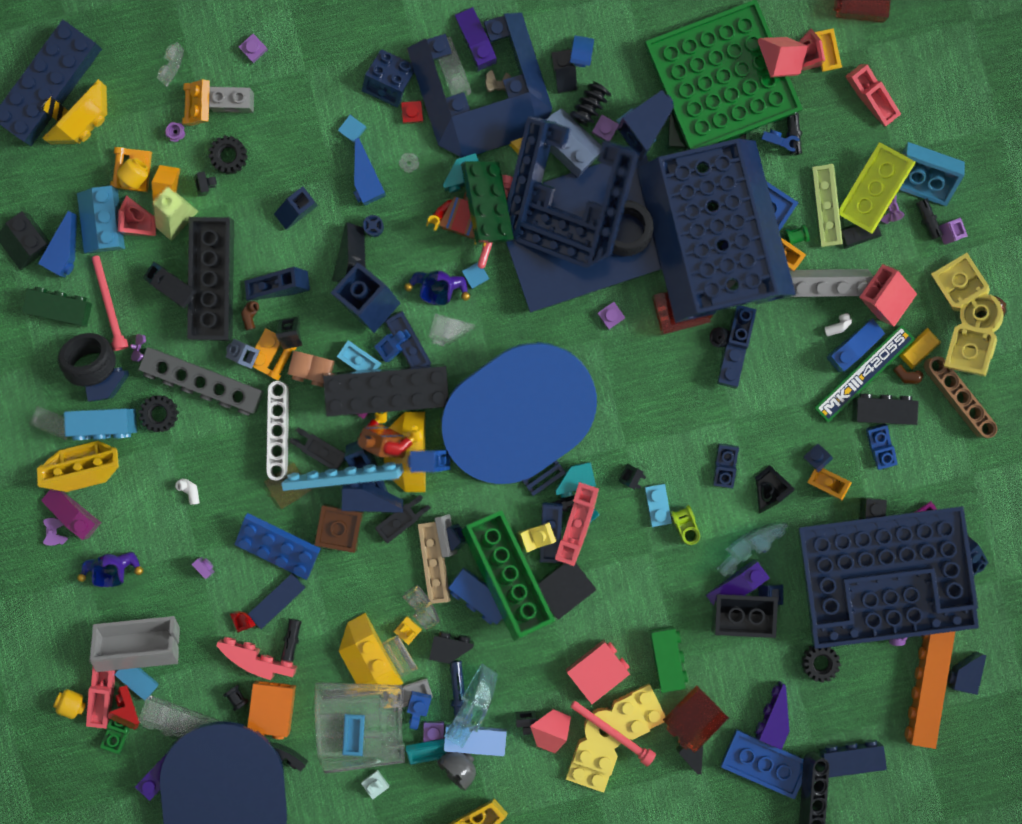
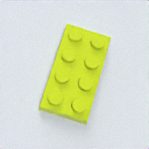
[839,142,916,234]

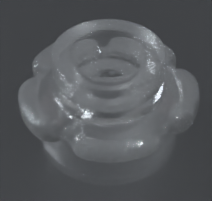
[399,153,419,173]

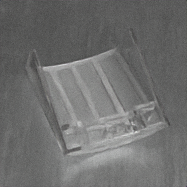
[314,682,405,774]

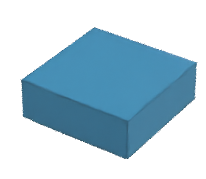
[338,115,367,144]
[462,262,489,289]

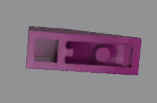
[41,489,102,540]

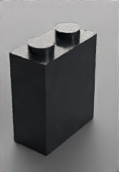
[537,563,596,620]

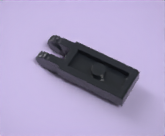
[289,427,345,470]
[375,494,431,544]

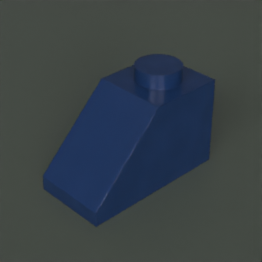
[947,651,987,695]

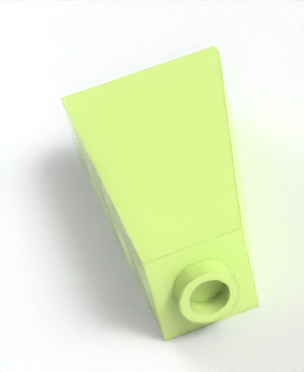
[153,187,198,241]

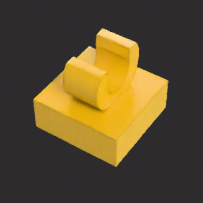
[394,616,422,645]

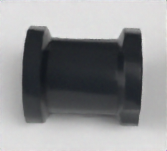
[223,684,249,711]

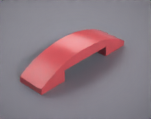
[555,482,599,566]

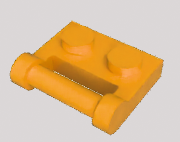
[182,79,210,126]
[110,147,152,193]
[253,328,297,381]

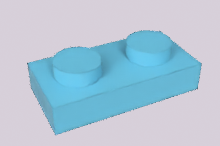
[337,340,382,371]
[644,484,672,527]

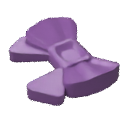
[880,195,905,224]
[130,334,146,362]
[43,518,68,546]

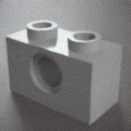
[209,87,254,113]

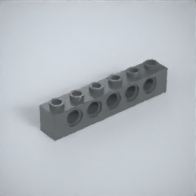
[138,347,264,416]

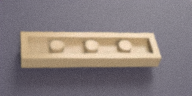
[418,522,451,604]

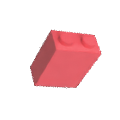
[859,264,917,327]
[566,640,630,704]

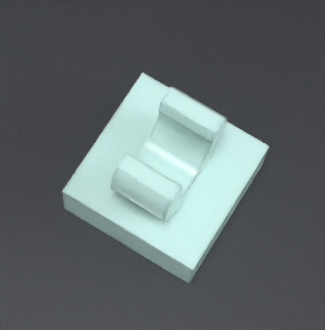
[361,770,389,799]

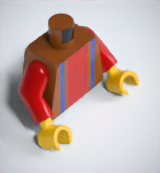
[426,191,486,246]
[358,412,423,458]

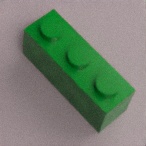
[649,626,688,693]

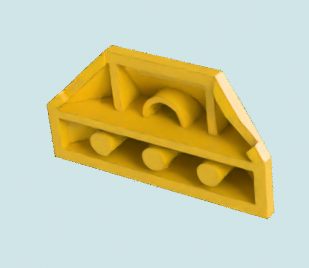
[43,79,107,144]
[384,412,426,492]
[37,441,119,492]
[339,613,403,693]

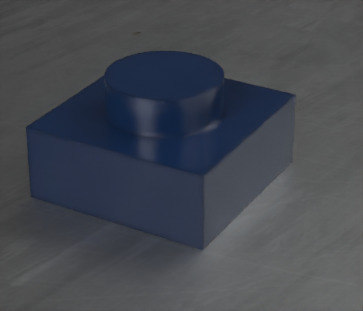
[803,444,833,472]

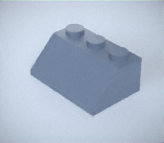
[547,108,602,178]

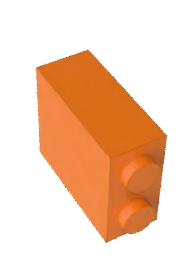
[247,680,296,739]

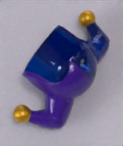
[404,270,470,306]
[77,552,143,587]

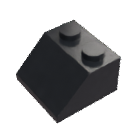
[0,211,50,270]

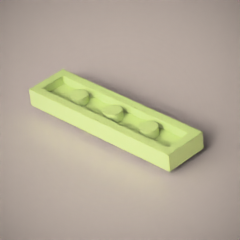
[812,164,843,247]

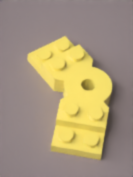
[931,253,1003,377]
[566,683,668,793]

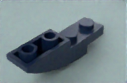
[717,305,757,389]

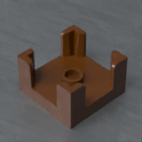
[315,504,364,553]

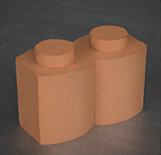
[288,351,335,387]

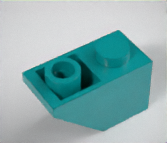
[443,153,478,193]
[555,462,596,498]

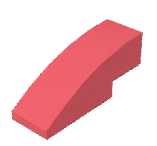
[845,64,901,127]
[86,667,117,729]

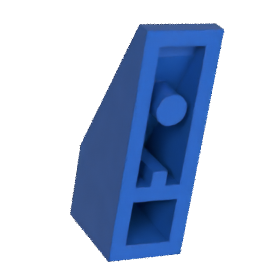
[353,138,386,206]
[38,211,77,277]
[826,318,885,372]
[408,450,451,472]

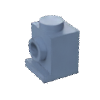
[226,339,260,369]

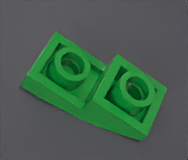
[100,708,130,755]

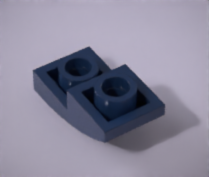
[713,443,739,488]

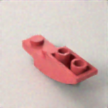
[217,637,297,680]

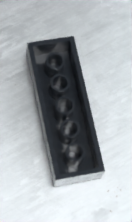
[187,217,234,341]
[323,364,449,417]

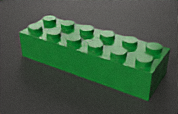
[461,510,555,641]

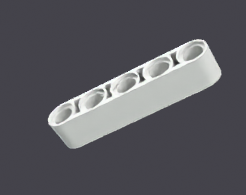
[267,381,289,481]

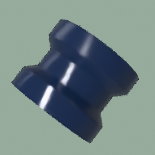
[363,215,384,237]

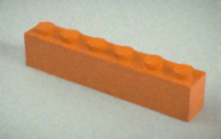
[905,631,955,749]

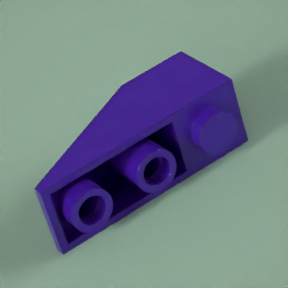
[755,681,790,750]

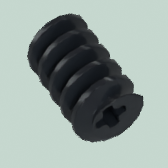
[570,81,612,127]

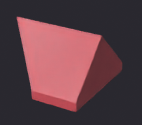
[799,28,825,71]
[118,195,156,236]
[530,709,571,753]

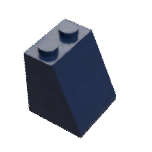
[617,90,674,161]
[331,263,401,333]

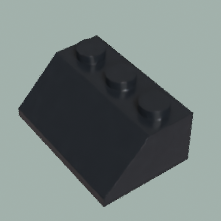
[712,594,778,638]

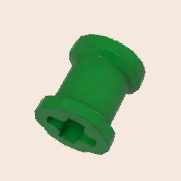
[784,224,810,245]

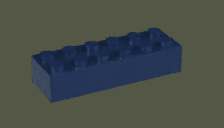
[0,19,102,146]

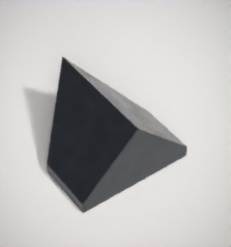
[755,465,795,514]

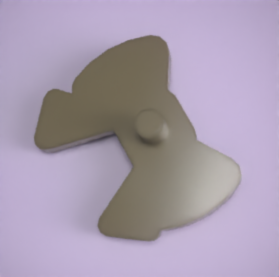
[485,70,511,92]

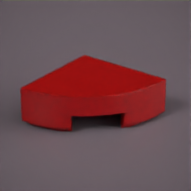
[230,611,256,633]

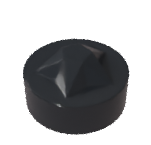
[710,327,730,347]

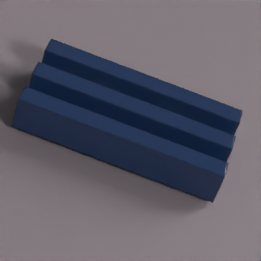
[522,460,566,496]

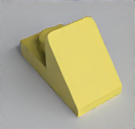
[516,523,556,553]

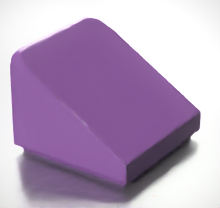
[939,218,967,245]

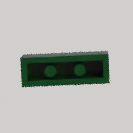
[22,286,92,327]

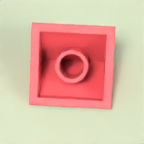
[758,37,808,77]

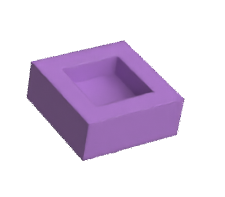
[239,33,268,63]
[592,115,619,142]
[597,302,625,330]
[192,557,215,579]
[423,721,444,743]

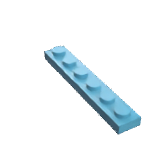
[281,462,404,491]

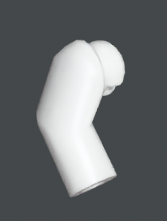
[825,313,852,337]
[175,479,200,505]

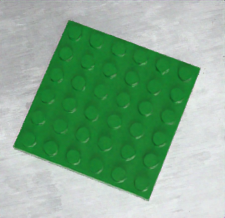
[644,0,803,150]

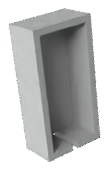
[90,616,180,672]

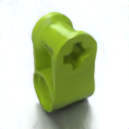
[670,505,700,545]

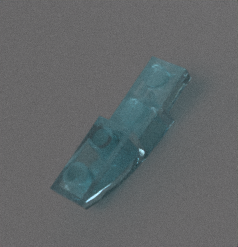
[717,522,788,577]
[444,664,498,748]

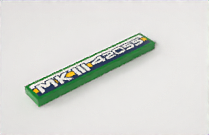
[814,325,915,423]

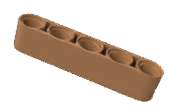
[924,356,997,438]

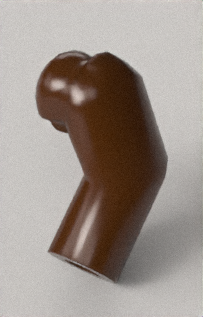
[241,301,259,331]
[892,364,923,384]

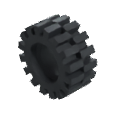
[209,136,248,174]
[139,396,179,432]
[801,646,841,682]

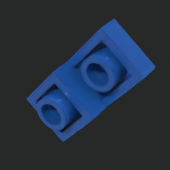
[570,35,594,67]
[866,424,898,470]

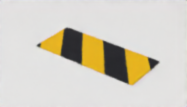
[41,97,68,121]

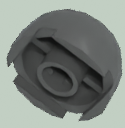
[436,752,476,791]

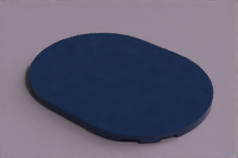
[160,721,287,824]

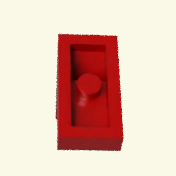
[108,685,139,730]

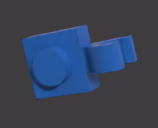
[762,129,800,152]
[374,330,411,363]
[407,691,431,730]

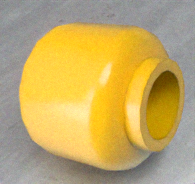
[117,158,148,189]
[53,689,86,719]

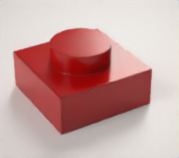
[401,101,423,124]

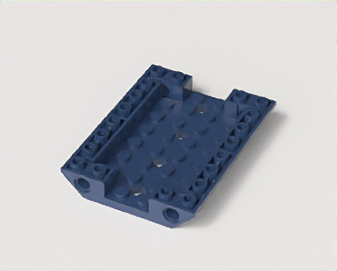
[637,139,796,323]

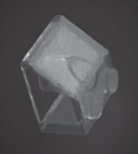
[429,314,475,347]

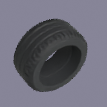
[612,200,653,256]
[58,333,116,387]

